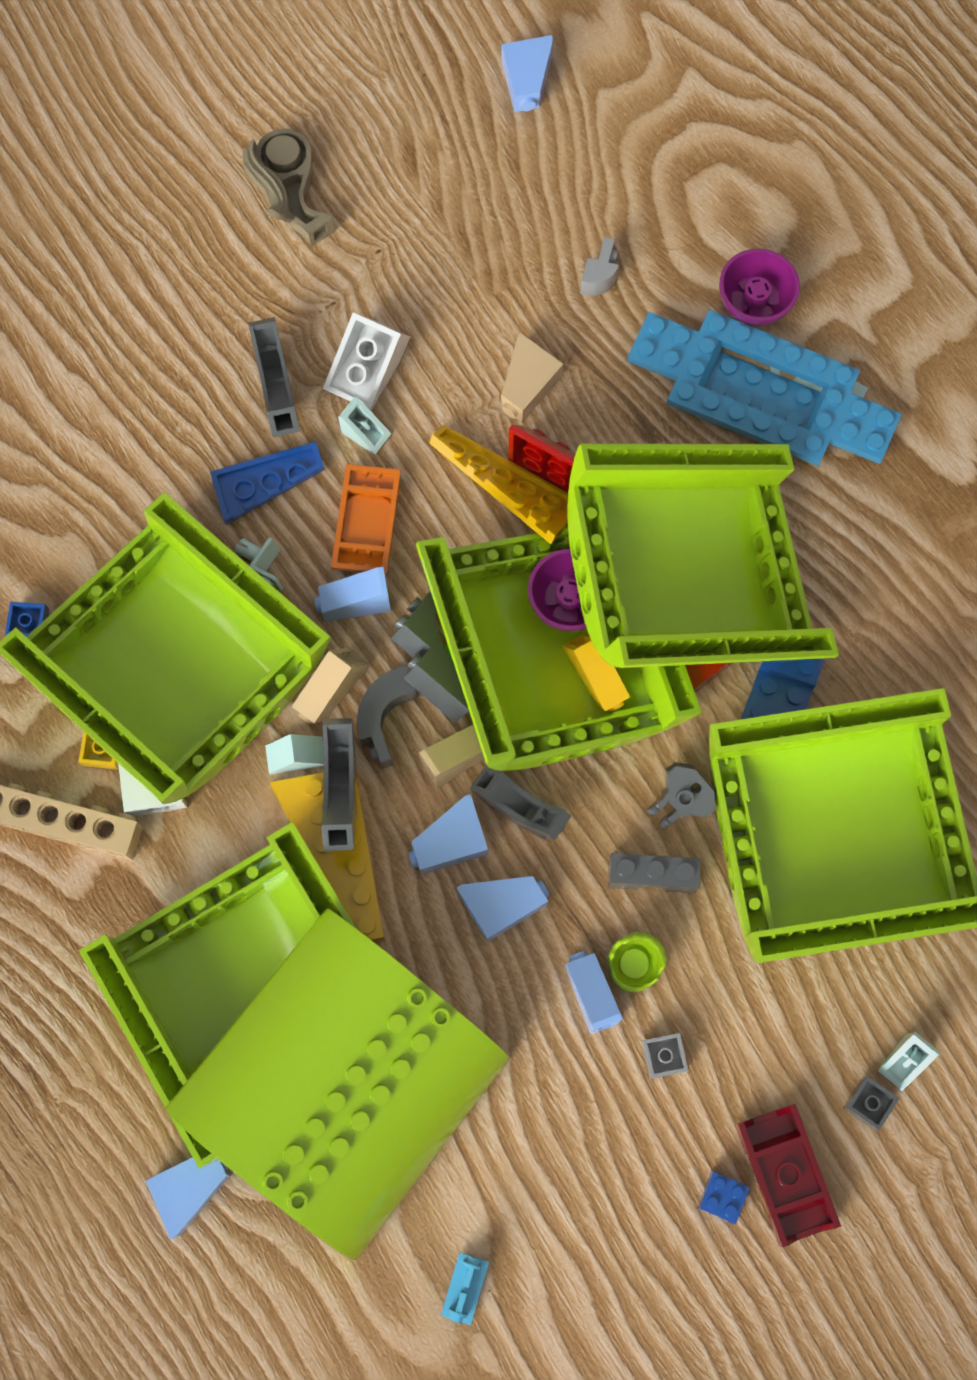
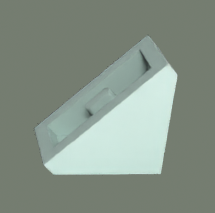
[338,396,391,454]
[265,734,324,775]
[878,1032,940,1091]

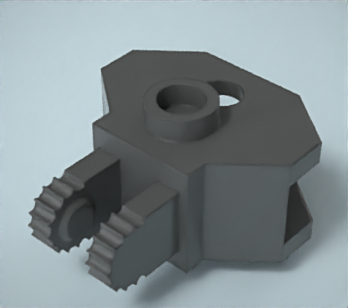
[647,762,715,829]

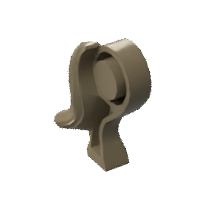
[243,129,335,246]

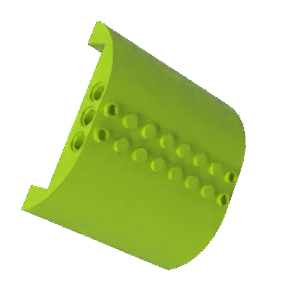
[567,443,839,668]
[0,492,331,804]
[416,527,702,771]
[709,688,977,963]
[78,822,356,1169]
[165,908,510,1260]

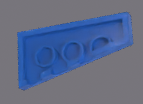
[210,442,324,525]

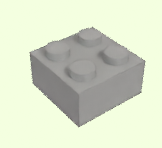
[641,1033,689,1079]

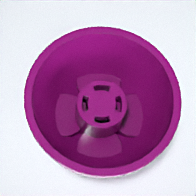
[719,249,800,326]
[528,549,587,632]

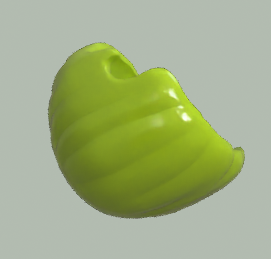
[607,931,667,992]

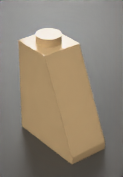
[501,333,563,422]
[292,648,371,724]
[419,724,484,789]

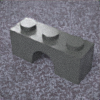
[608,853,700,893]

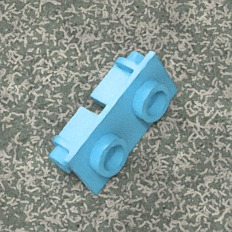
[441,1252,489,1325]

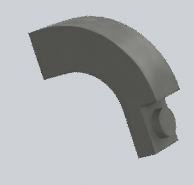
[357,665,417,769]
[470,766,571,840]

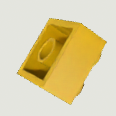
[78,732,119,770]

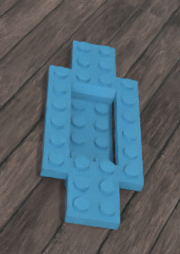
[627,310,902,467]

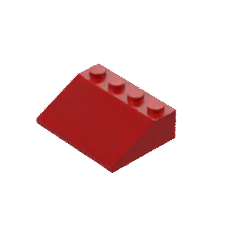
[508,424,576,493]

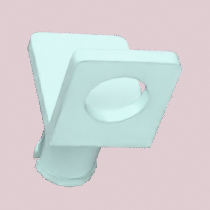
[235,537,283,591]

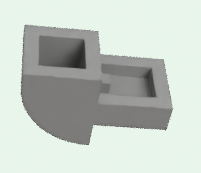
[580,237,619,296]

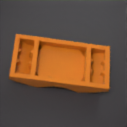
[331,464,401,575]

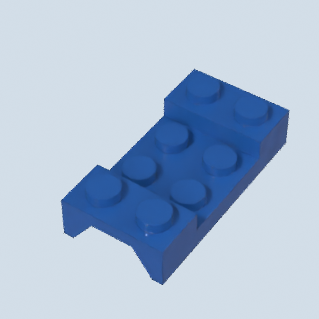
[741,659,824,719]

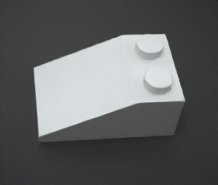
[323,313,410,410]

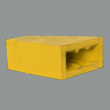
[561,632,630,712]

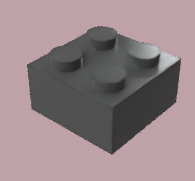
[843,1076,899,1131]

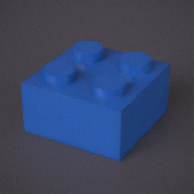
[5,602,50,637]
[697,1171,750,1224]

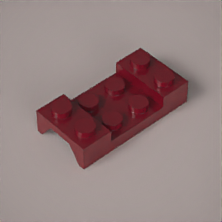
[735,1104,841,1247]

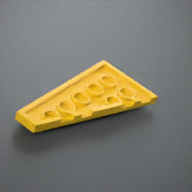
[429,425,568,544]
[269,772,385,941]

